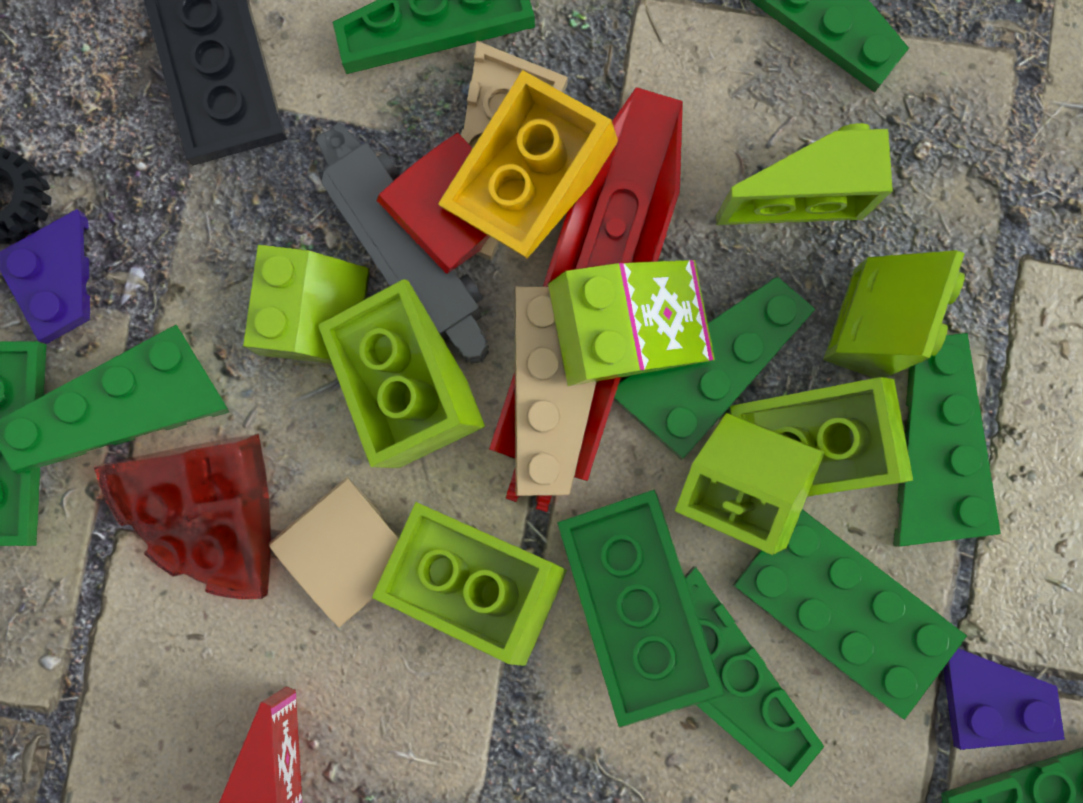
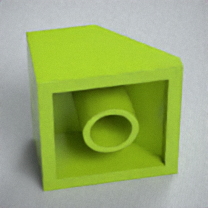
[243,245,370,364]

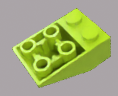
[823,250,965,378]

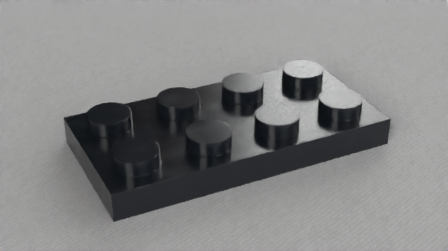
[144,0,287,166]

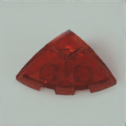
[94,433,271,600]

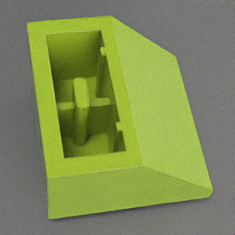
[675,413,825,555]

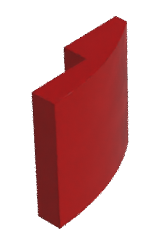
[376,132,490,274]

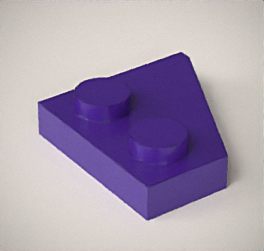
[0,209,91,344]
[943,648,1065,750]

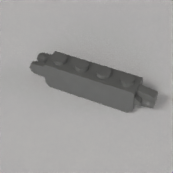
[316,122,489,365]

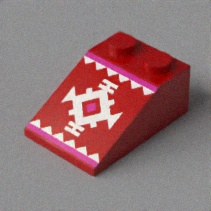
[219,686,302,803]

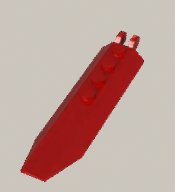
[489,87,683,512]

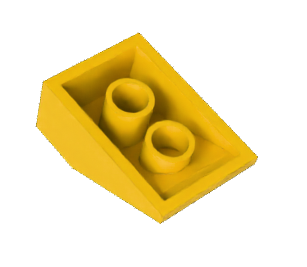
[438,70,618,259]

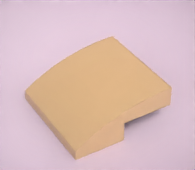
[269,476,400,627]

